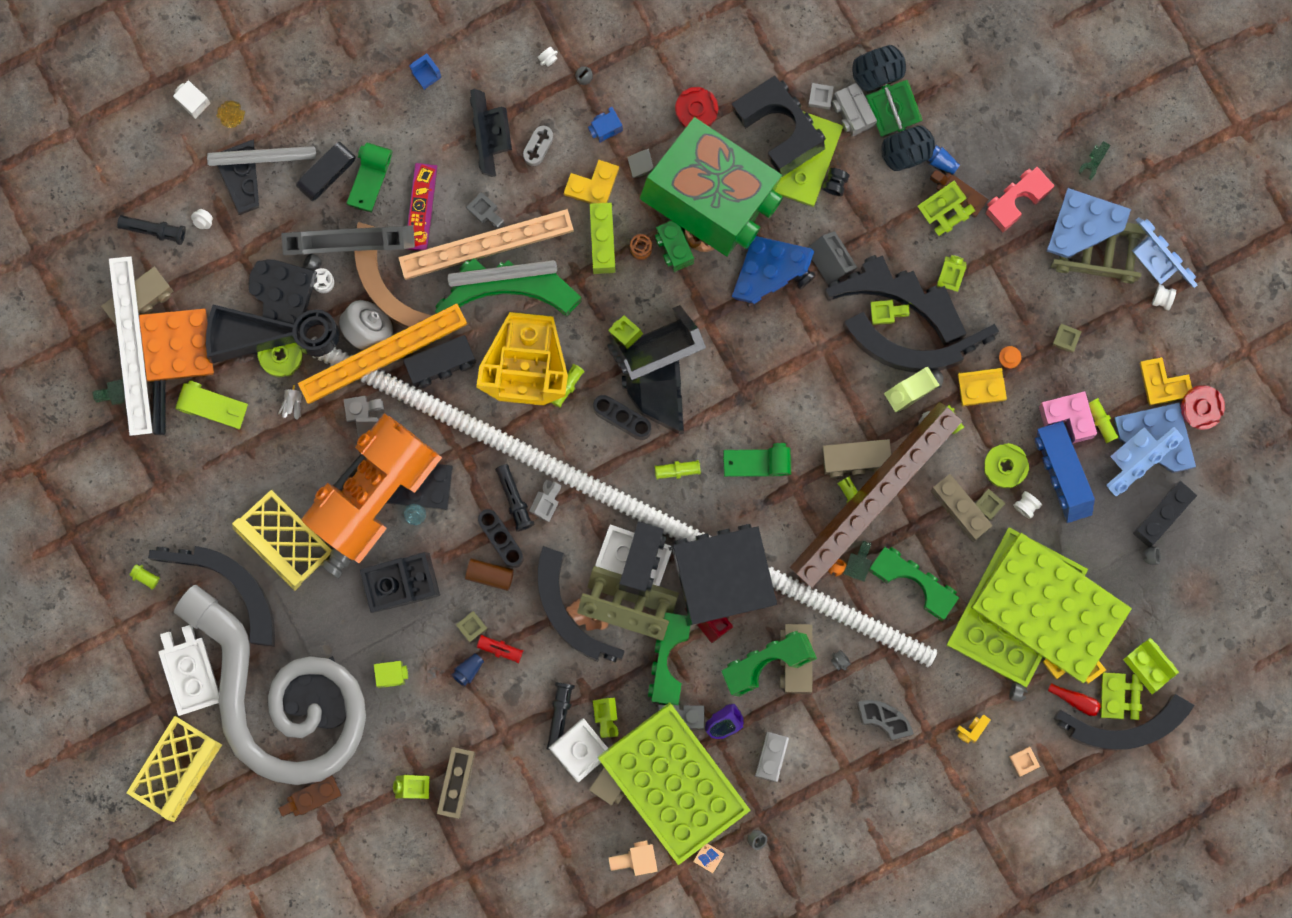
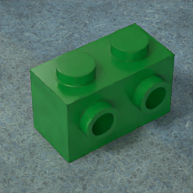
[654,221,694,272]

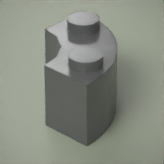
[856,700,914,741]

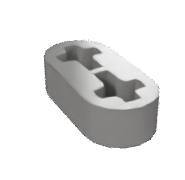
[523,126,553,166]

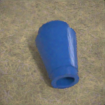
[928,145,960,175]

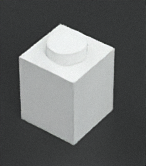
[173,80,210,119]

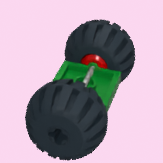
[852,45,935,171]

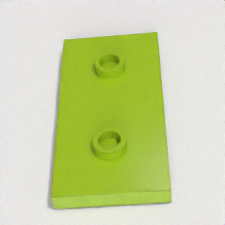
[775,111,843,207]

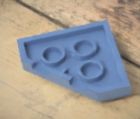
[1047,188,1131,258]
[1114,403,1196,473]

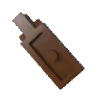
[930,170,989,218]
[278,775,342,817]

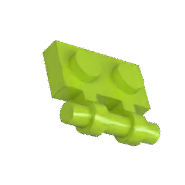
[918,180,975,236]
[1100,673,1143,720]

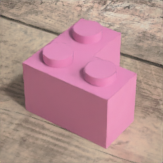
[1039,392,1097,444]

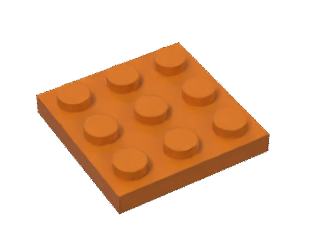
[139,309,214,382]

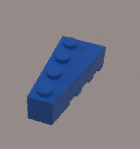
[1035,421,1095,523]

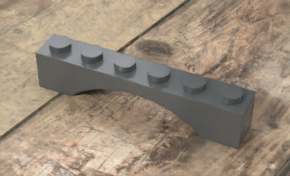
[281,225,415,255]

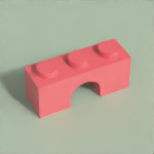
[985,167,1055,232]

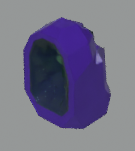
[705,704,744,739]

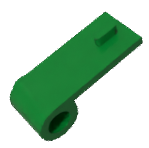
[347,142,392,213]
[723,443,791,477]

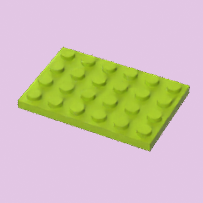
[946,527,1088,688]
[971,533,1132,683]
[597,703,751,865]

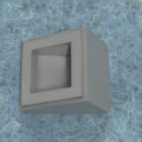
[627,149,654,178]
[356,417,379,438]

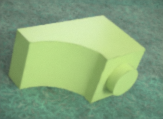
[884,367,940,412]

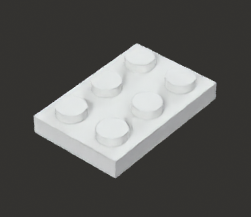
[595,524,672,586]

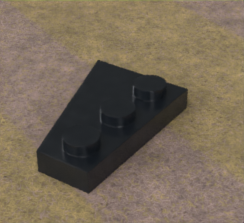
[217,139,259,215]

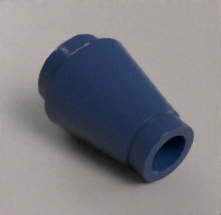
[452,653,484,687]

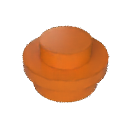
[999,346,1021,368]

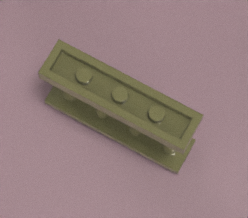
[1051,223,1147,284]
[577,566,679,641]

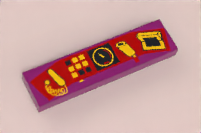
[406,163,438,251]

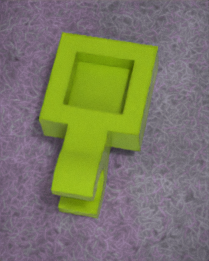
[871,300,910,325]
[593,698,618,738]

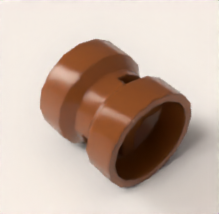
[630,234,652,260]

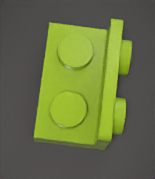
[1123,638,1179,694]

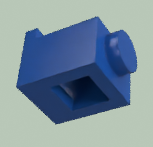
[588,107,623,143]

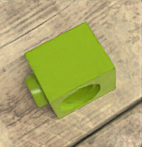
[374,661,408,688]

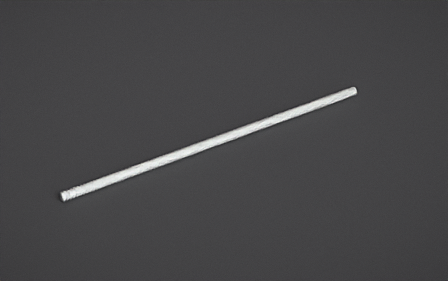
[311,337,937,667]

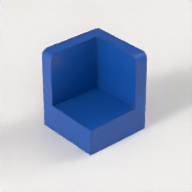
[409,53,441,89]

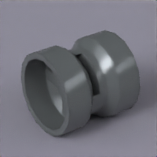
[321,548,352,579]

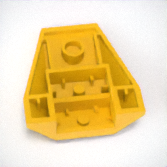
[477,312,568,405]

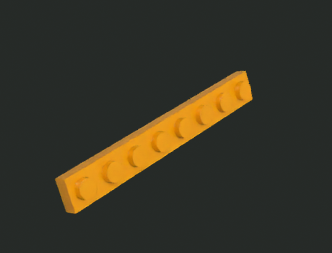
[298,304,468,404]

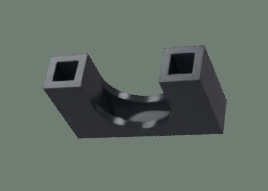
[732,75,826,177]

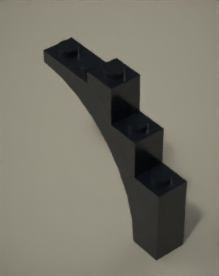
[824,255,967,346]

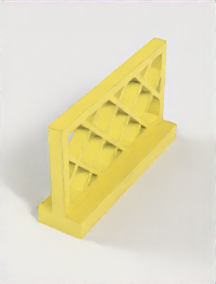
[232,490,332,591]
[127,716,222,822]

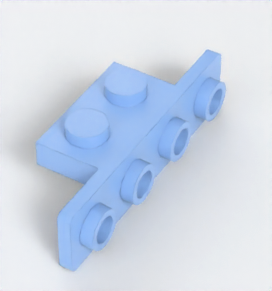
[1132,217,1198,288]
[1106,427,1184,496]

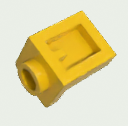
[955,715,991,744]

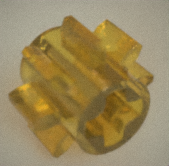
[216,100,245,128]

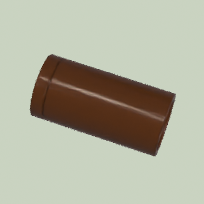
[465,558,514,591]

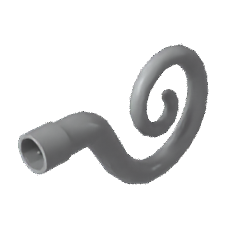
[174,585,366,785]

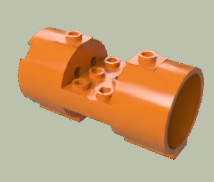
[301,413,442,564]

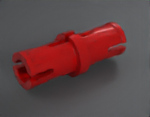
[477,635,524,664]

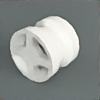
[313,268,334,293]
[1152,284,1176,311]
[1013,491,1042,519]

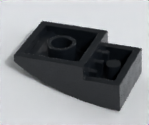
[360,552,440,613]

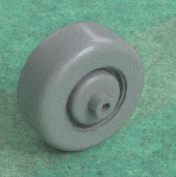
[339,300,393,350]

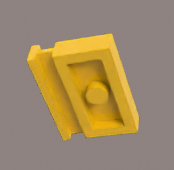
[957,368,1007,406]

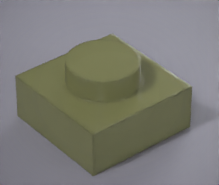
[1052,324,1082,353]
[975,489,1005,521]
[456,611,487,643]

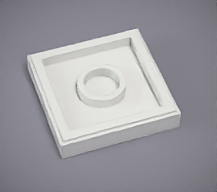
[549,718,608,782]

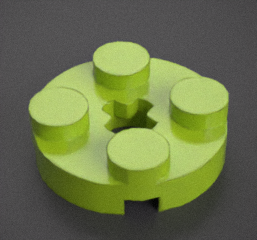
[258,342,303,377]
[984,443,1029,489]

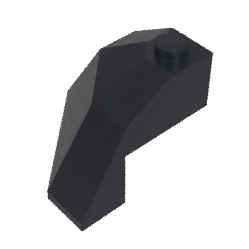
[622,360,684,434]

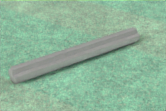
[207,146,316,166]
[448,260,557,287]

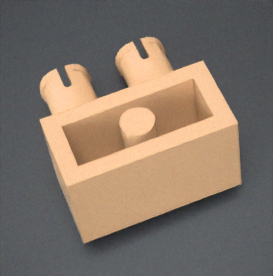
[609,841,658,876]

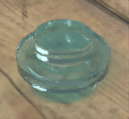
[404,504,426,525]

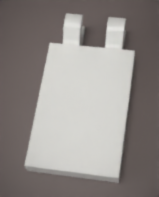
[159,625,219,716]

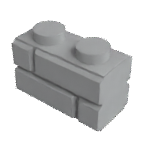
[832,83,877,136]
[755,732,789,783]

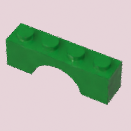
[869,547,959,621]
[648,613,691,705]
[721,631,817,697]

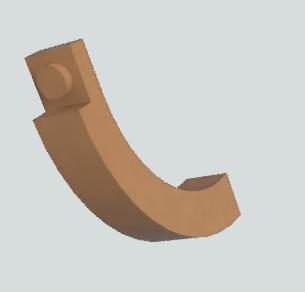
[354,222,432,329]

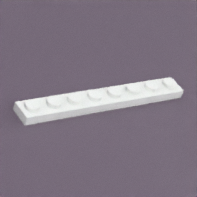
[109,256,153,436]

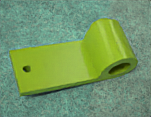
[175,381,248,429]

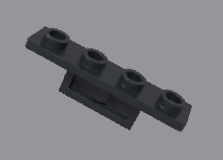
[470,89,512,177]

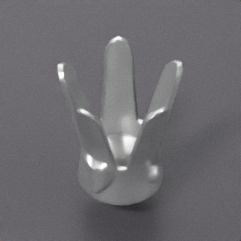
[278,385,302,419]

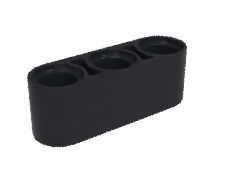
[296,142,356,201]
[593,395,651,440]
[478,509,524,568]

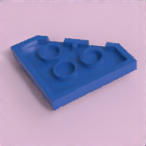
[732,236,814,304]

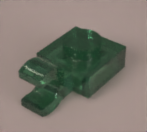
[1078,141,1111,180]
[92,379,126,405]
[843,541,872,582]

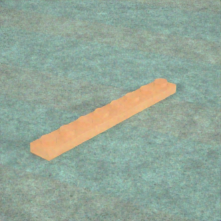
[398,209,574,280]

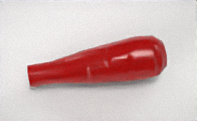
[1048,683,1101,716]

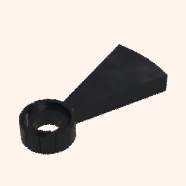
[206,304,340,364]

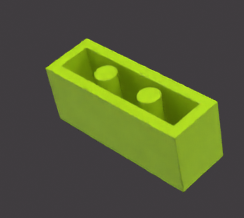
[590,203,616,274]

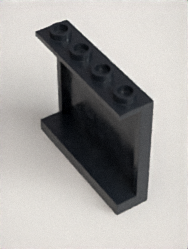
[607,305,706,380]
[668,524,777,626]

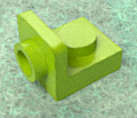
[937,255,966,292]
[608,315,643,349]
[393,775,429,799]

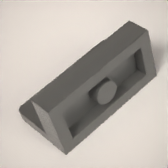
[807,231,858,284]

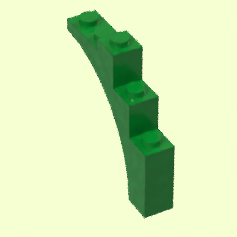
[435,258,582,317]

